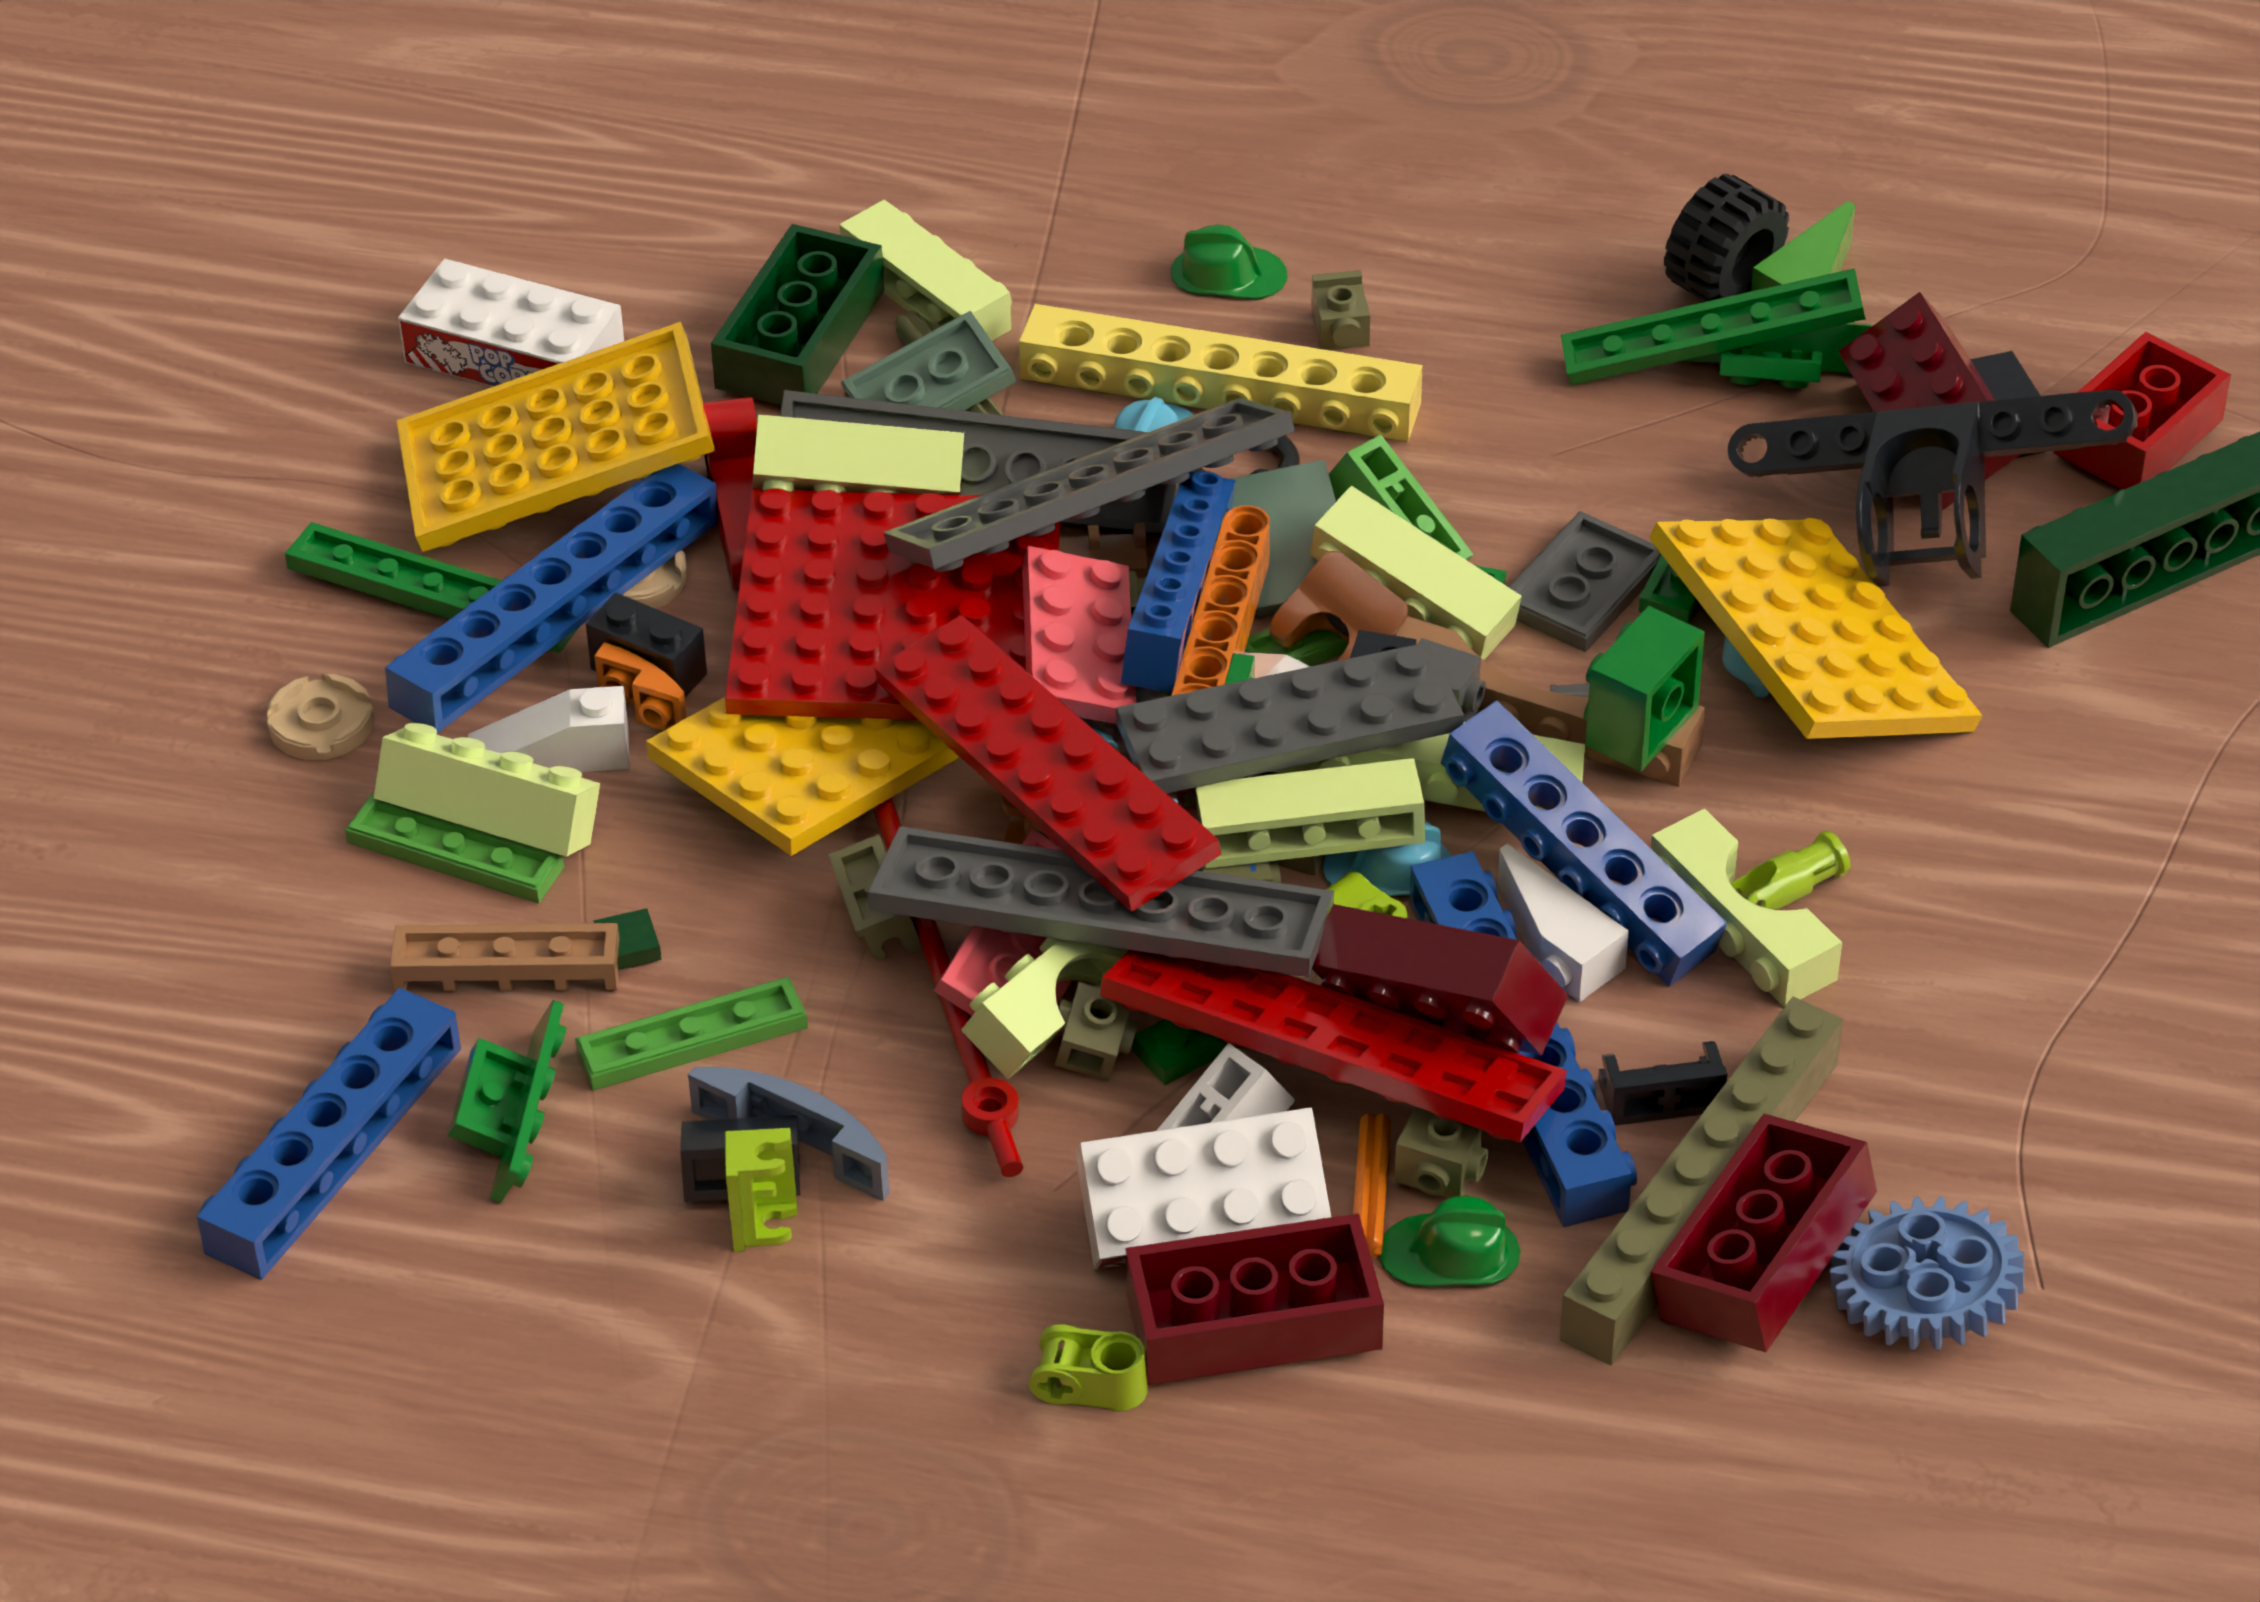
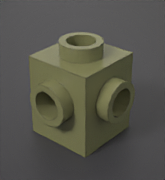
[1055,982,1138,1081]
[1395,1106,1488,1198]

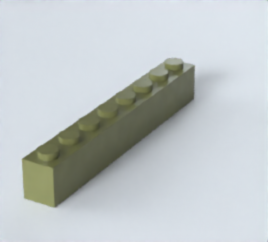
[1560,996,1843,1366]

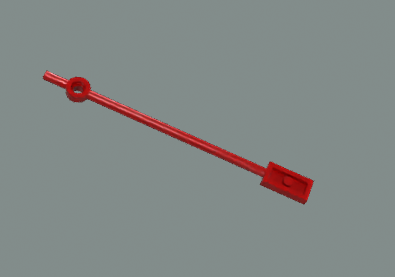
[873,797,1024,1177]

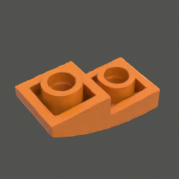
[594,642,687,730]

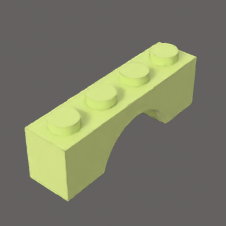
[1651,808,1842,1007]
[961,937,1129,1079]

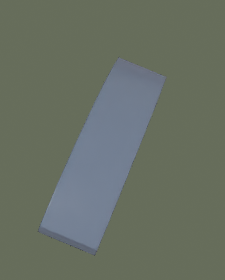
[688,1067,889,1201]

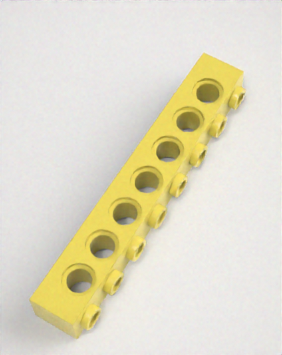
[1019,304,1423,442]

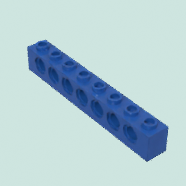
[385,464,718,733]
[1409,851,1637,1227]

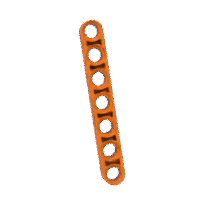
[1171,505,1270,793]

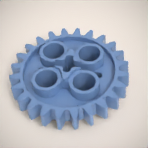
[1830,1197,2025,1350]

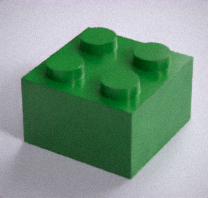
[1583,606,1705,772]

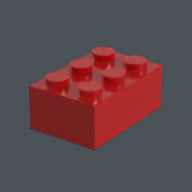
[2053,332,2231,489]

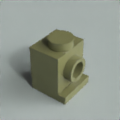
[1311,270,1370,350]

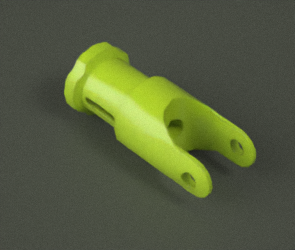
[1730,830,1851,910]

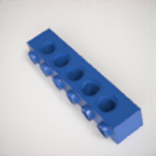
[1121,471,1236,693]
[1440,700,1727,987]
[196,987,461,1280]

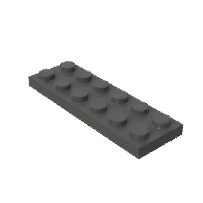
[1116,642,1464,793]

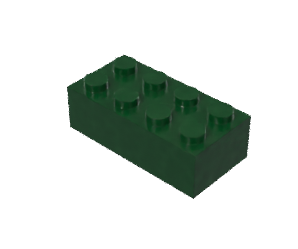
[711,224,885,406]

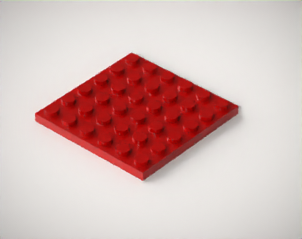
[725,488,1061,720]

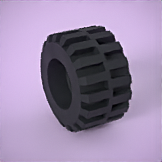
[1664,174,1789,302]

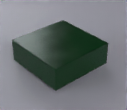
[593,908,662,970]

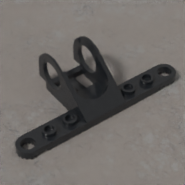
[1728,390,2139,586]

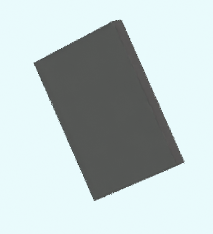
[1508,511,1661,652]

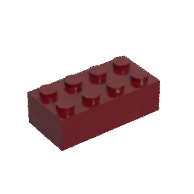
[1838,292,2021,510]
[1312,904,1568,1055]
[1650,1113,1877,1353]
[1125,1213,1384,1385]

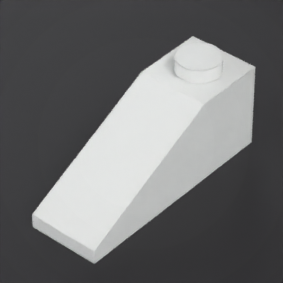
[468,686,629,772]
[1498,843,1629,1003]
[1157,1043,1295,1131]

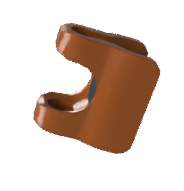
[1269,551,1408,661]

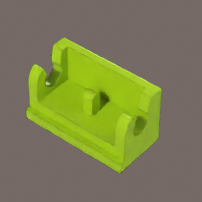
[725,1128,797,1252]

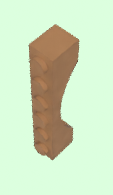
[1395,616,1705,787]

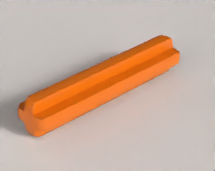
[1353,1112,1391,1259]

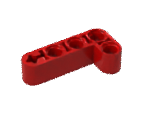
[703,396,757,589]

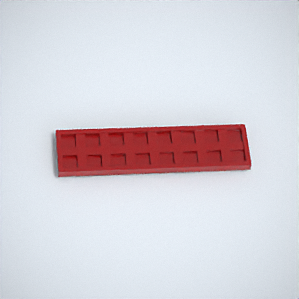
[874,615,1221,912]
[1100,950,1567,1143]

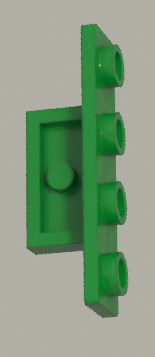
[1682,322,1873,388]
[447,1000,567,1203]

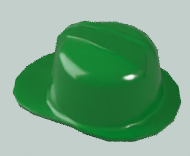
[1171,224,1288,299]
[1379,1195,1521,1287]

